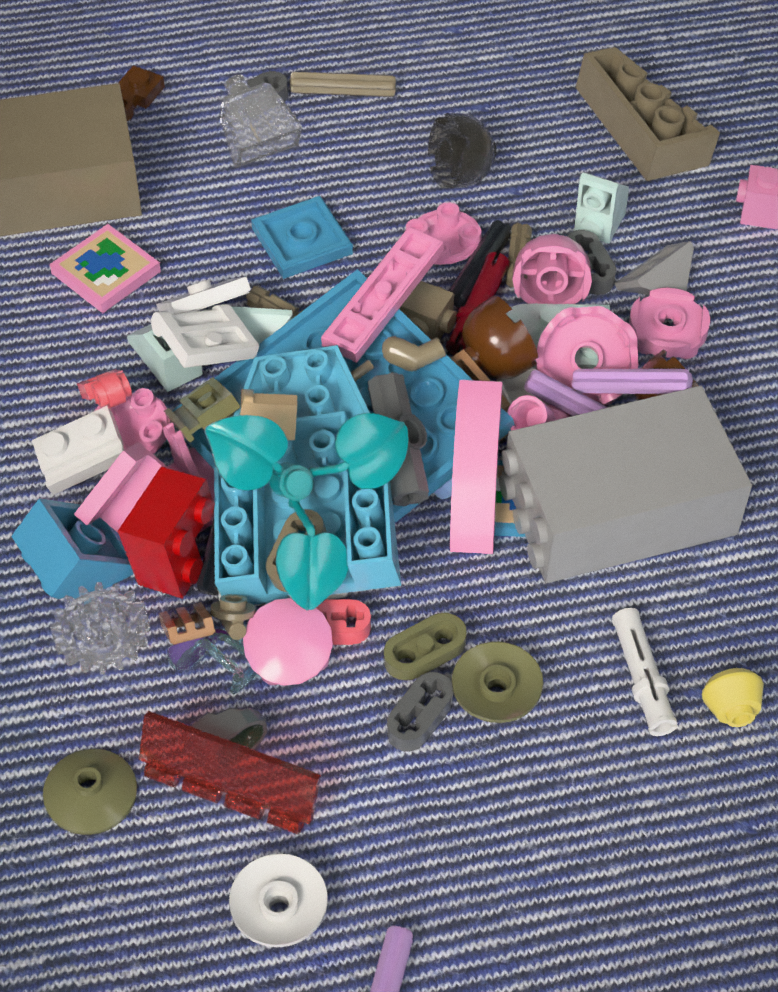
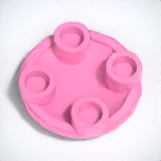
[406,202,482,265]
[95,388,170,454]
[243,598,333,686]

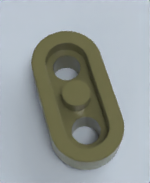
[384,613,467,680]

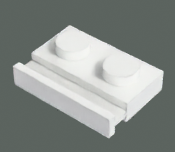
[32,406,124,495]

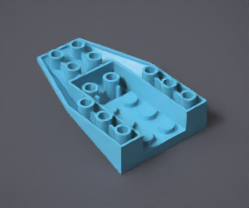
[214,345,401,605]

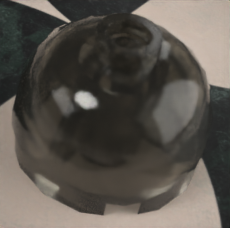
[428,113,497,189]

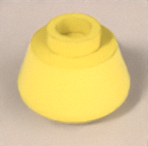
[702,668,764,727]

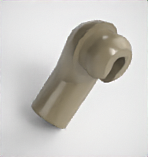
[382,336,446,372]

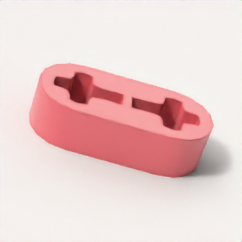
[316,599,371,645]

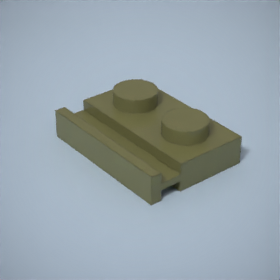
[164,377,240,443]

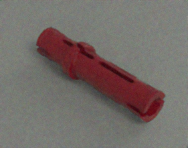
[445,252,510,356]

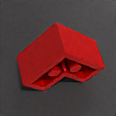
[118,466,215,599]

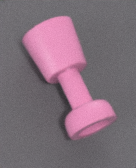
[507,395,571,431]

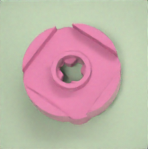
[629,288,710,359]

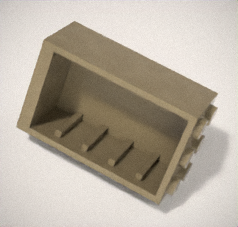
[0,83,142,236]

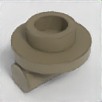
[210,594,256,640]

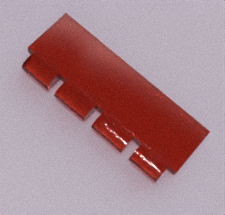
[139,711,321,835]

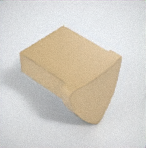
[240,389,297,440]

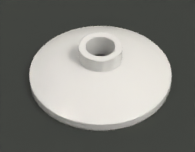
[229,854,328,947]

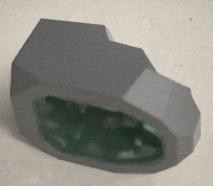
[183,707,267,773]

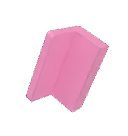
[74,442,170,533]

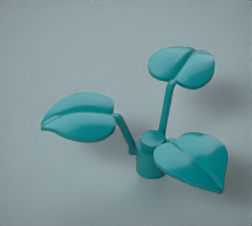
[205,413,408,610]

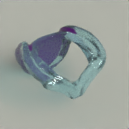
[167,628,257,695]

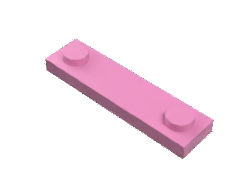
[321,226,444,363]

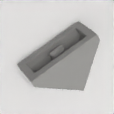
[614,241,694,295]

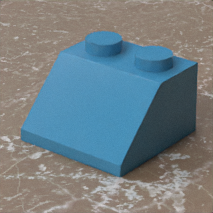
[11,498,134,600]

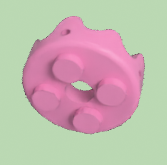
[535,306,639,406]

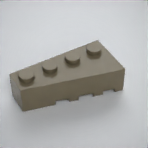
[576,47,720,181]

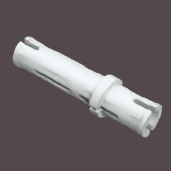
[612,608,678,736]

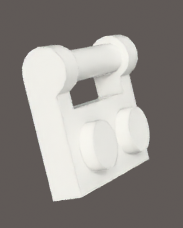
[151,304,259,368]

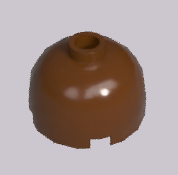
[461,296,539,380]

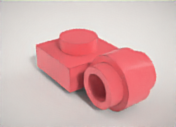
[77,369,132,408]

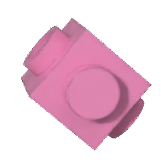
[736,165,778,229]

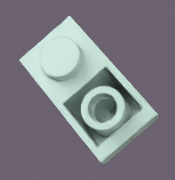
[574,172,629,243]
[127,324,203,392]

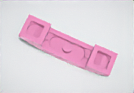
[450,380,503,554]

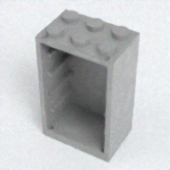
[499,385,752,584]

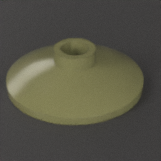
[452,642,543,723]
[43,749,137,835]

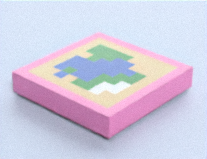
[50,224,161,313]

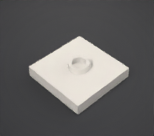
[156,277,251,314]

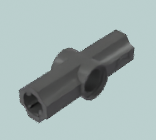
[368,372,429,507]

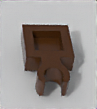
[118,65,165,121]

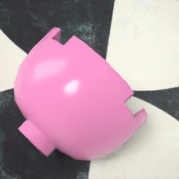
[513,234,592,304]

